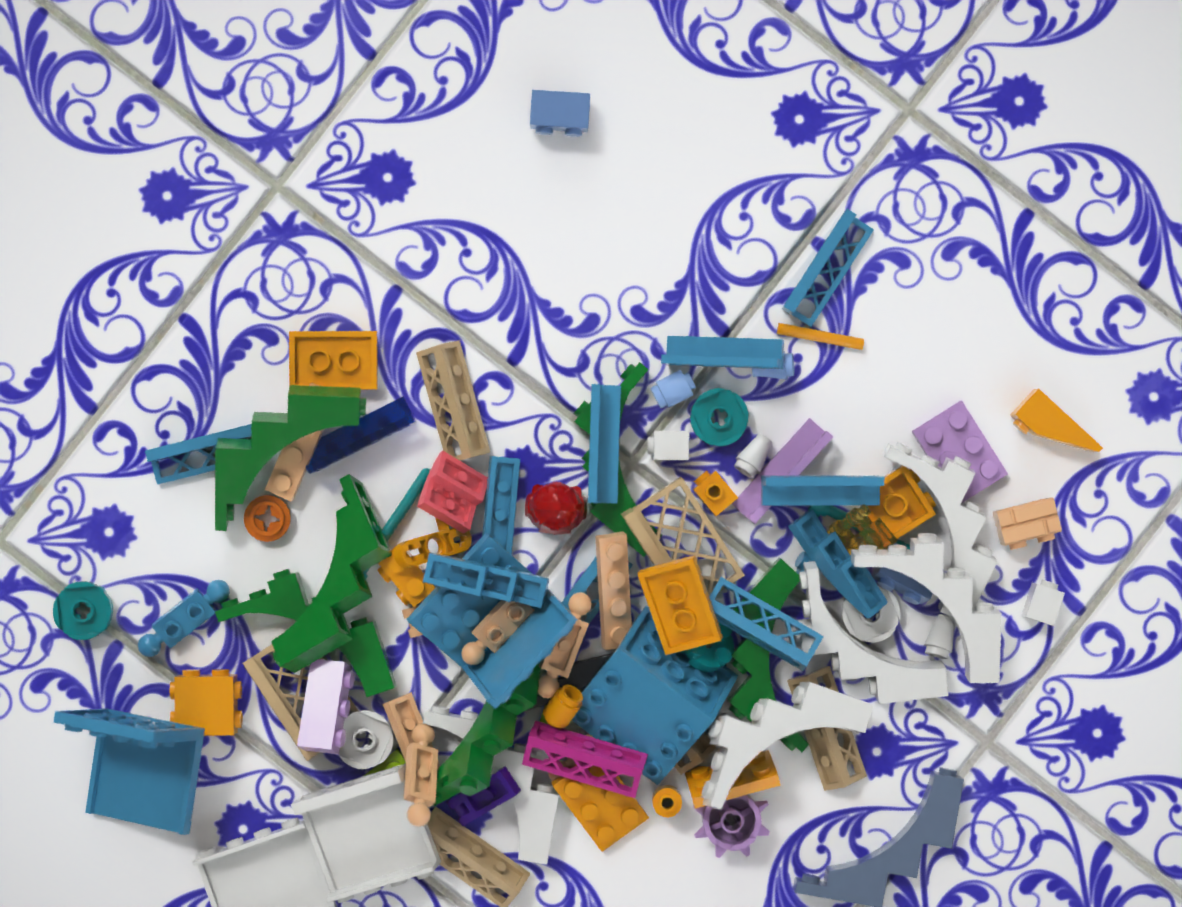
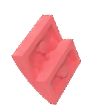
[417,451,488,534]

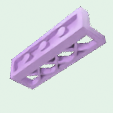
[732,418,834,524]

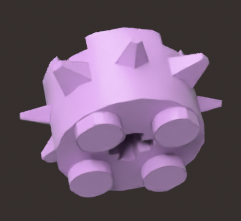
[693,795,770,858]

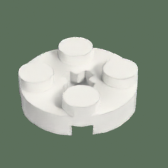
[841,585,901,643]
[339,710,393,769]

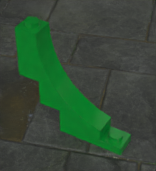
[215,385,366,531]
[271,474,392,673]

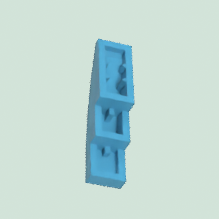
[788,509,888,619]
[423,553,550,608]

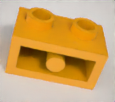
[377,546,437,607]

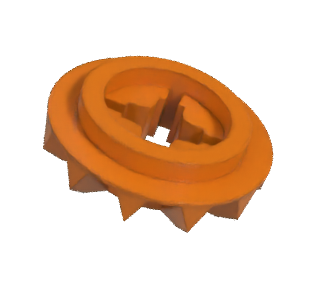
[244,495,291,542]

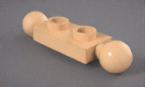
[538,592,592,699]
[461,600,534,665]
[404,723,438,827]

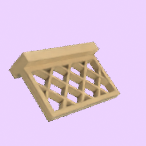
[621,477,745,596]
[242,644,358,761]

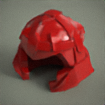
[525,482,587,535]

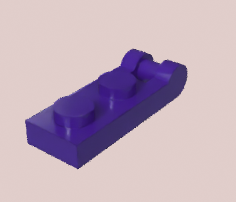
[446,766,522,826]

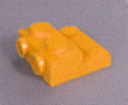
[860,465,936,546]

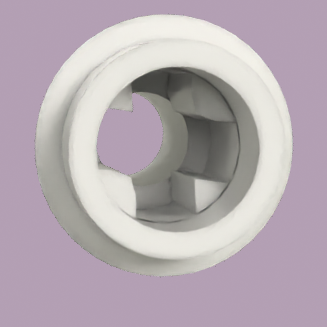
[734,433,773,478]
[924,614,955,659]

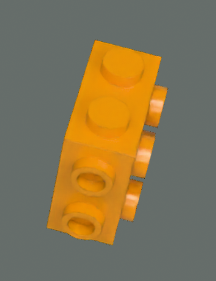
[169,669,243,736]

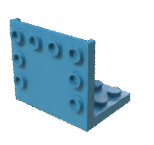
[407,533,577,709]
[572,606,739,785]
[53,708,205,835]

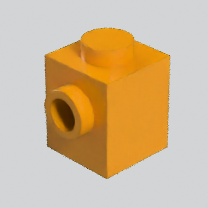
[692,470,738,516]

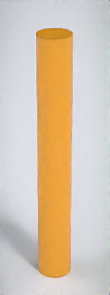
[776,323,864,350]

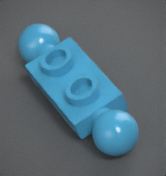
[138,580,230,657]

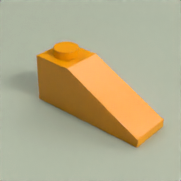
[1010,388,1103,452]

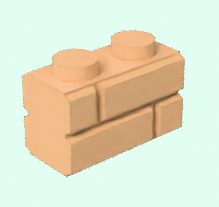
[993,497,1062,550]

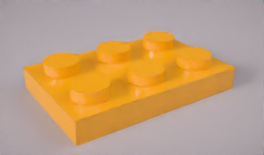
[289,331,378,390]
[637,555,723,655]
[685,750,781,809]
[551,762,649,852]

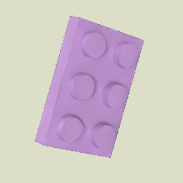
[911,400,1008,503]

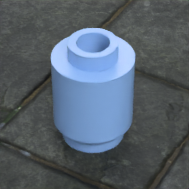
[650,370,696,408]

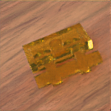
[826,505,898,556]

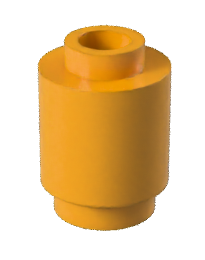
[543,685,583,728]
[652,785,682,818]

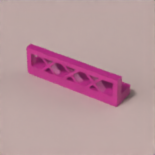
[522,720,648,798]

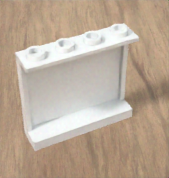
[291,764,441,903]
[192,818,337,907]

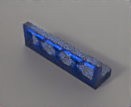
[305,396,417,474]

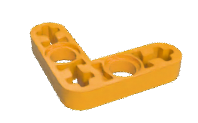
[394,517,472,568]

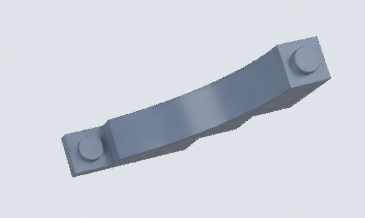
[793,767,964,907]

